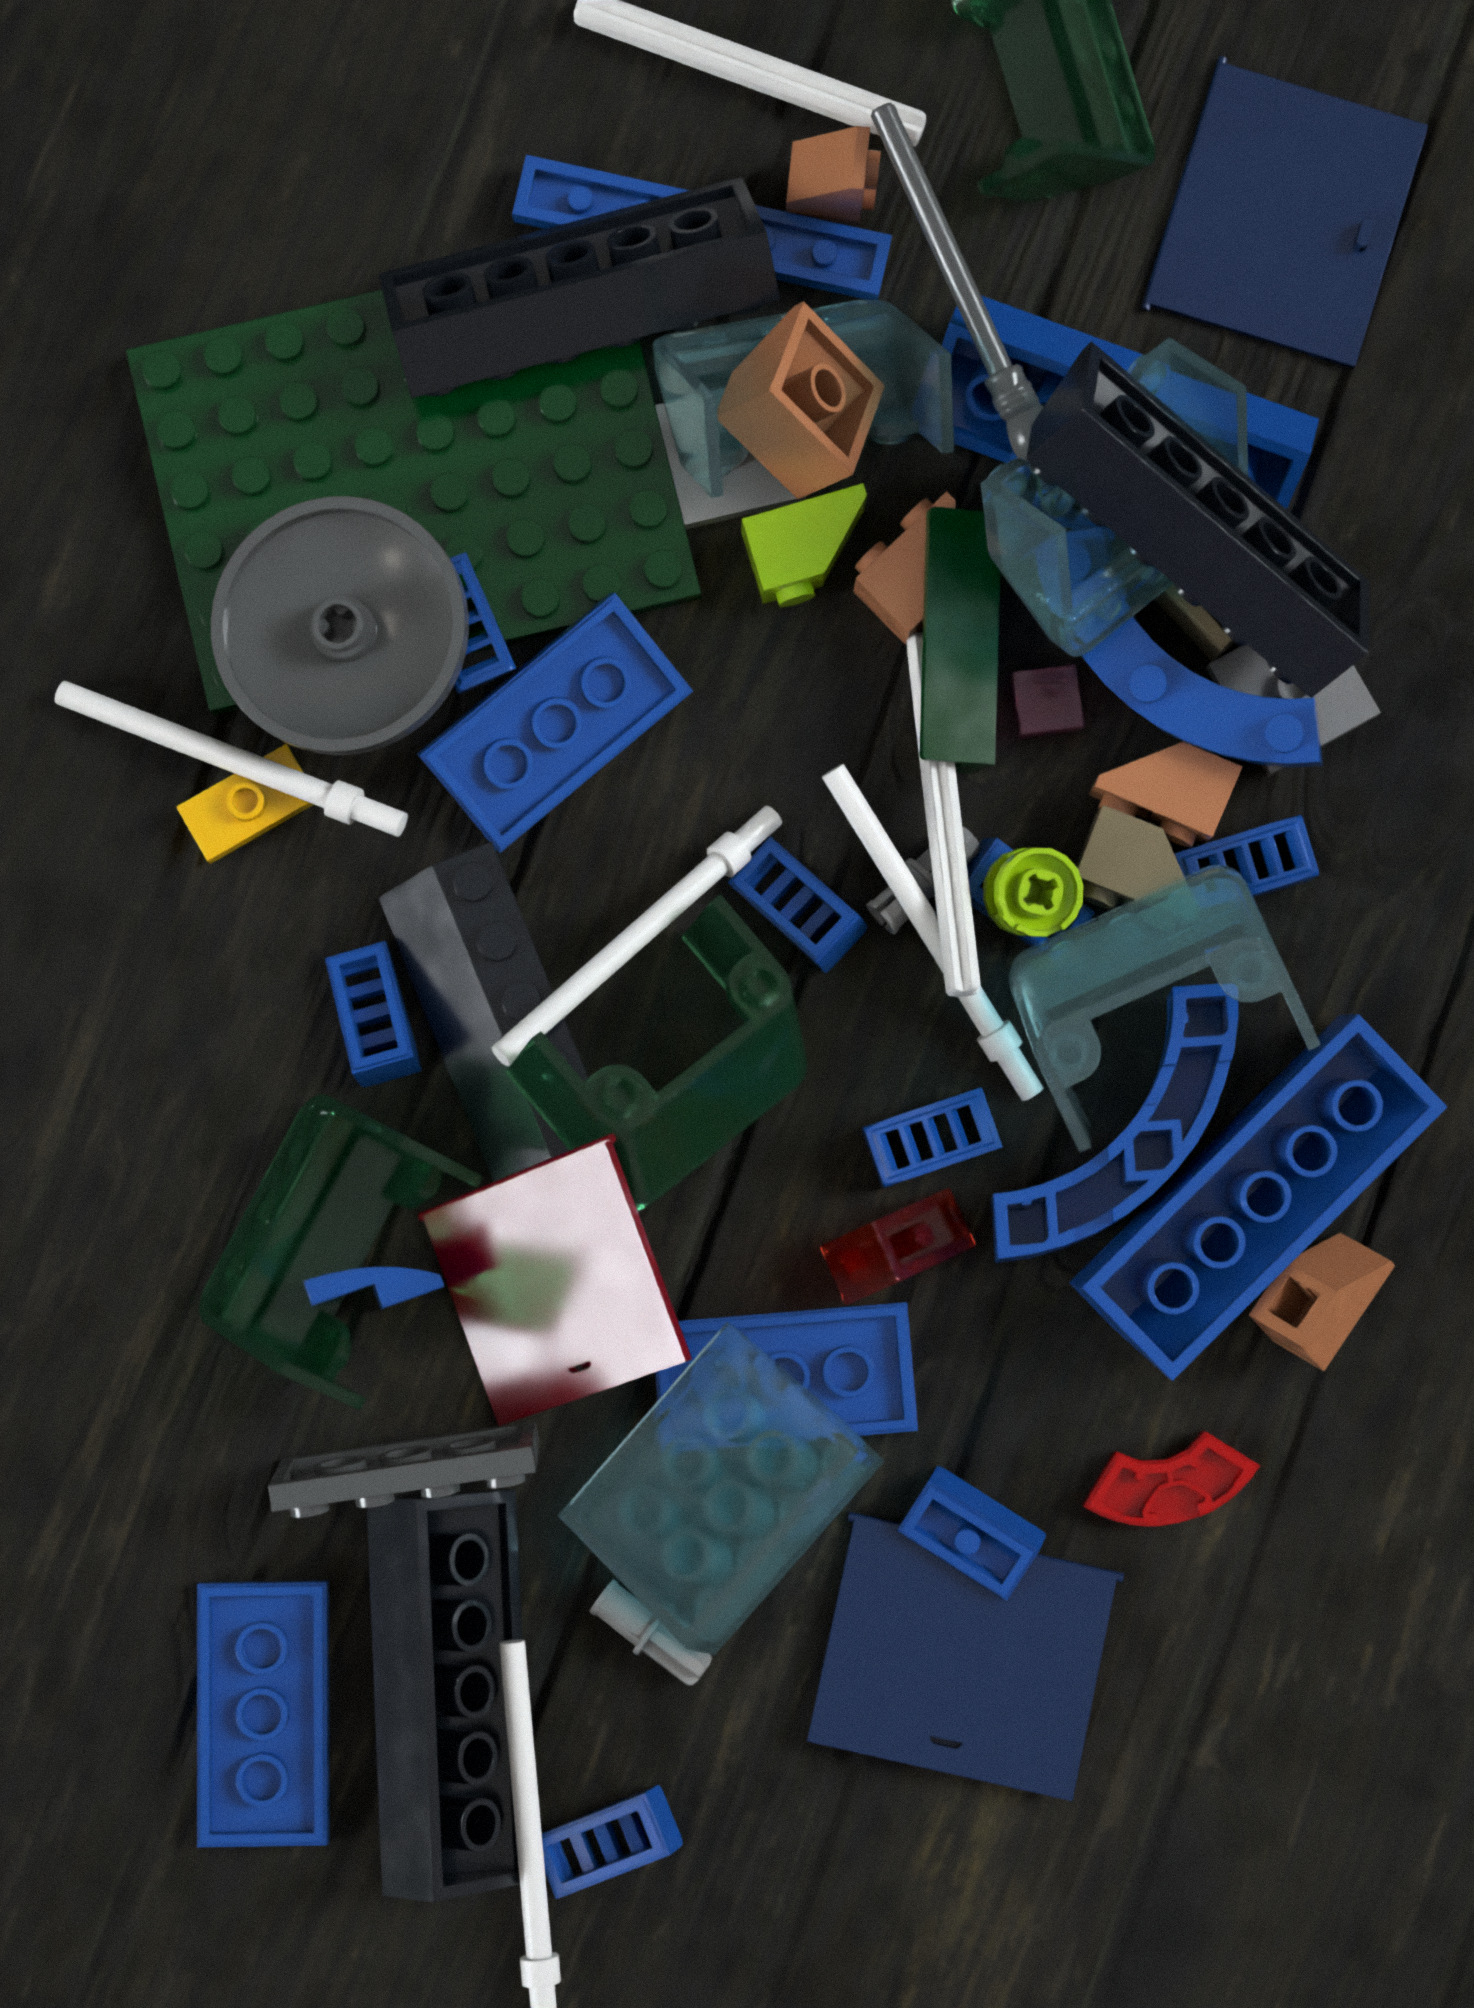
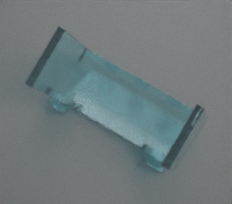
[653,299,954,498]
[1009,865,1321,1153]

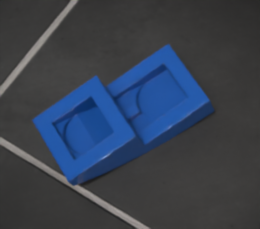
[303,1267,444,1310]

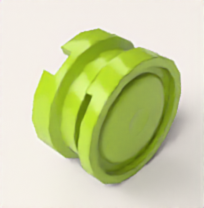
[983,847,1084,937]

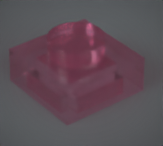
[1011,664,1084,739]

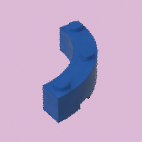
[1037,528,1323,768]
[991,982,1239,1263]

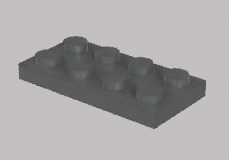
[268,1421,540,1518]

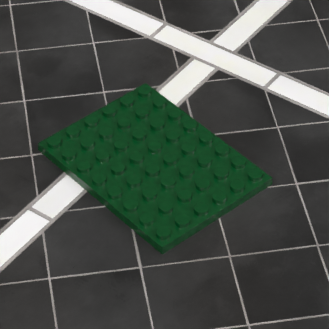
[126,290,701,715]

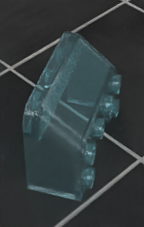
[981,337,1248,657]

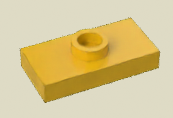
[176,744,314,864]

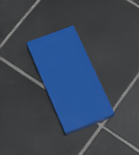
[417,592,693,853]
[655,1302,918,1452]
[197,1580,330,1847]

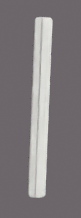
[574,0,926,147]
[906,633,981,997]

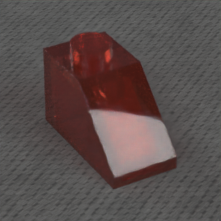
[819,1188,976,1305]

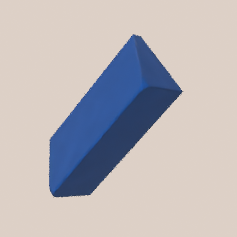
[897,1466,1046,1601]

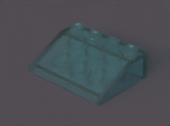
[558,1322,885,1655]

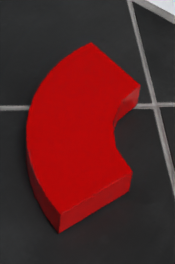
[1081,1430,1260,1527]

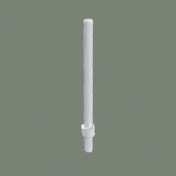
[55,681,408,837]
[822,763,1044,1101]
[491,806,782,1066]
[499,1639,561,2008]

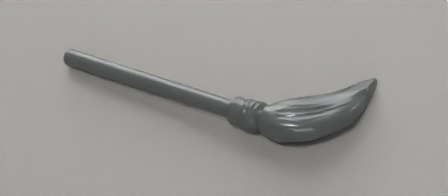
[871,103,1067,494]

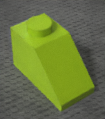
[741,483,867,607]

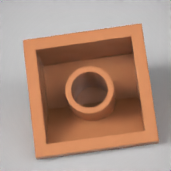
[714,301,885,499]

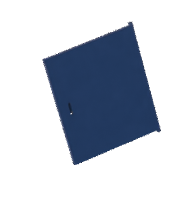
[1141,56,1429,369]
[807,1512,1124,1801]

